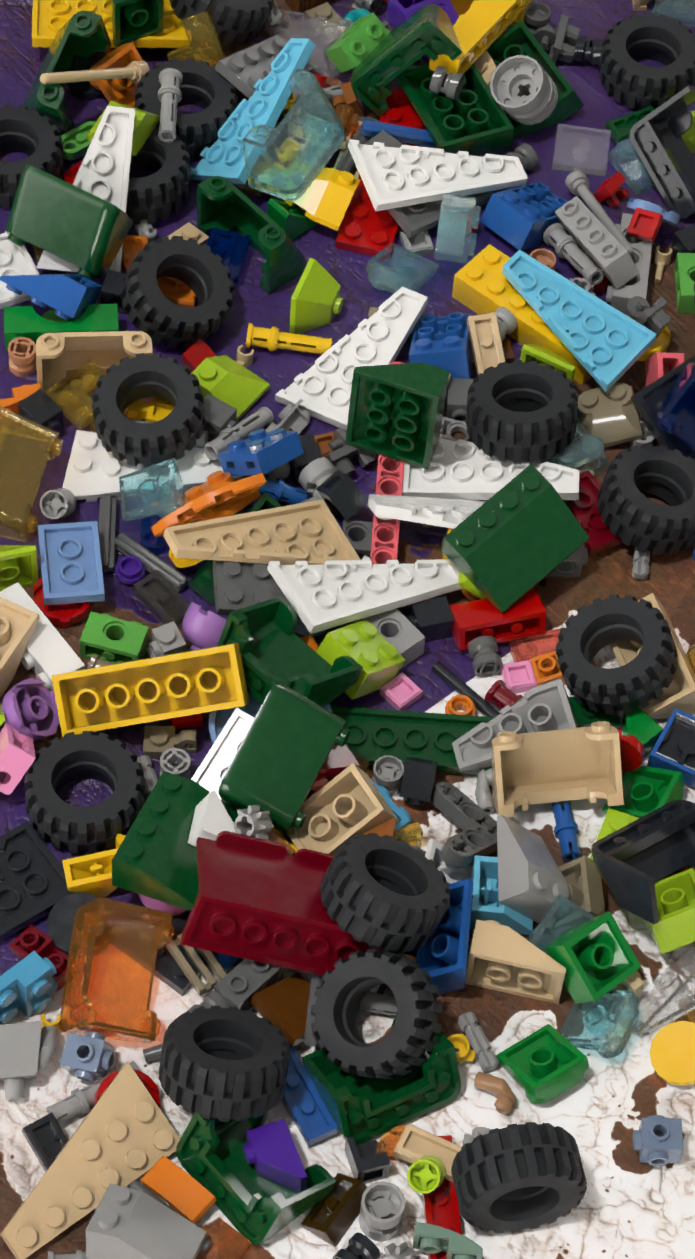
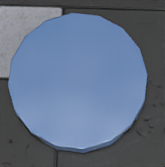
[626,197,681,226]

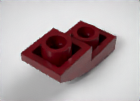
[8,925,81,991]

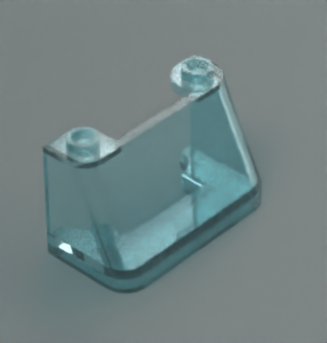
[243,68,345,201]

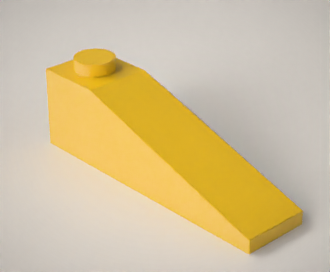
[248,159,361,231]

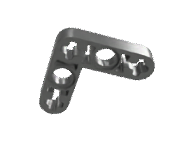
[431,782,497,868]

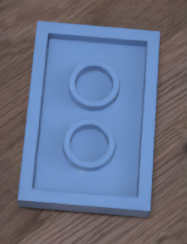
[38,521,105,605]

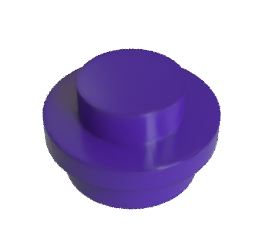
[115,556,145,584]

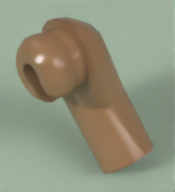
[474,1072,516,1114]

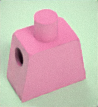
[0,723,36,795]

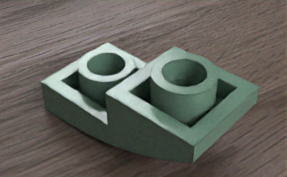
[413,1222,483,1259]

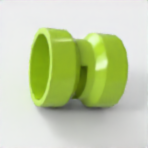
[407,1155,446,1194]

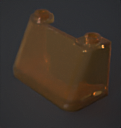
[59,897,174,1043]

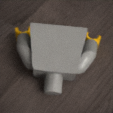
[0,1013,61,1100]

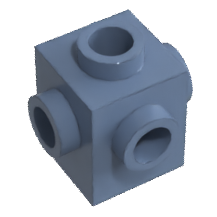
[59,1031,115,1082]
[633,1115,683,1166]

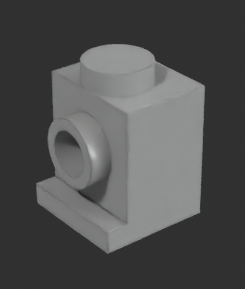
[146,621,186,658]

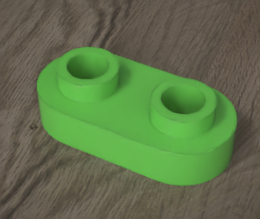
[60,121,96,160]

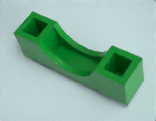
[4,304,119,351]

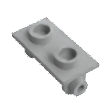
[265,399,311,435]

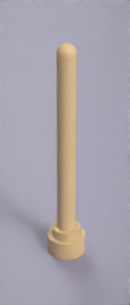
[40,61,150,84]

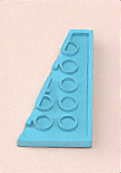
[190,38,316,184]
[502,249,657,392]

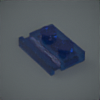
[206,227,251,283]

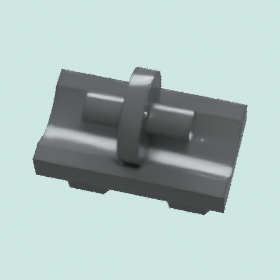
[535,14,580,64]
[625,296,672,338]
[327,428,378,476]

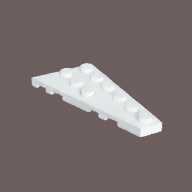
[36,106,135,276]
[348,139,528,211]
[275,287,428,431]
[60,430,244,502]
[402,434,580,500]
[367,494,486,529]
[267,559,463,634]

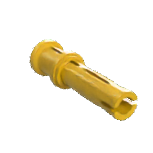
[245,323,332,354]

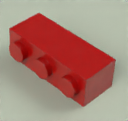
[449,589,546,651]

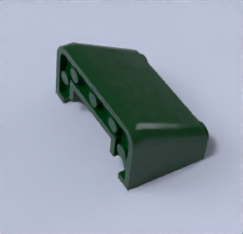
[350,4,463,117]
[23,10,112,135]
[5,164,134,281]
[197,176,305,295]
[217,596,363,708]
[218,682,351,836]
[302,1018,461,1145]
[176,1112,336,1245]

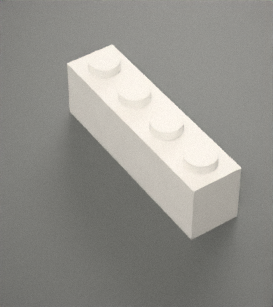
[0,582,85,691]

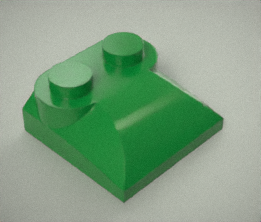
[602,765,685,818]
[496,1024,589,1103]

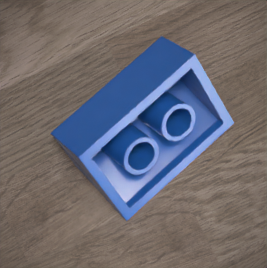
[416,878,474,994]

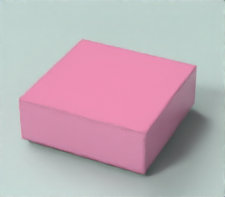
[500,660,537,694]
[379,672,423,711]

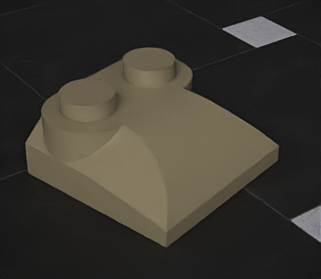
[578,383,644,452]
[539,855,605,936]

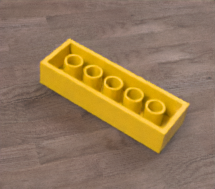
[452,244,592,385]
[51,643,249,737]

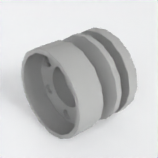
[490,55,558,125]

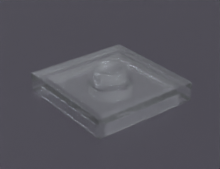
[552,124,611,176]

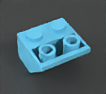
[469,855,533,935]

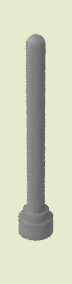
[565,171,633,255]

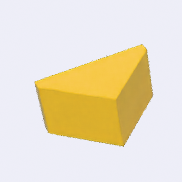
[62,848,118,899]

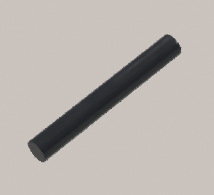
[431,661,501,717]

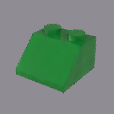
[544,911,641,1004]

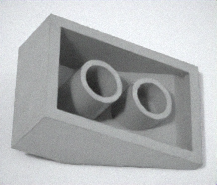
[497,814,569,923]
[86,1183,207,1259]

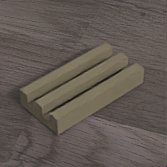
[166,934,227,996]

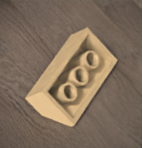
[610,593,695,719]

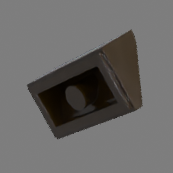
[301,1173,367,1246]

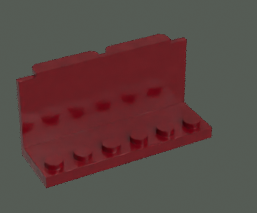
[181,831,383,975]

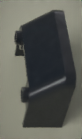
[629,86,695,218]
[592,800,695,925]

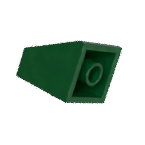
[111,0,163,47]

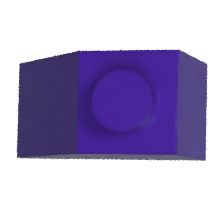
[242,1119,307,1193]

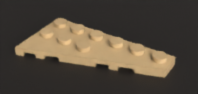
[163,499,361,565]
[0,1061,180,1259]

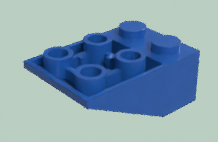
[480,182,568,251]
[0,274,102,320]
[409,312,472,379]

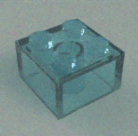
[434,194,481,264]

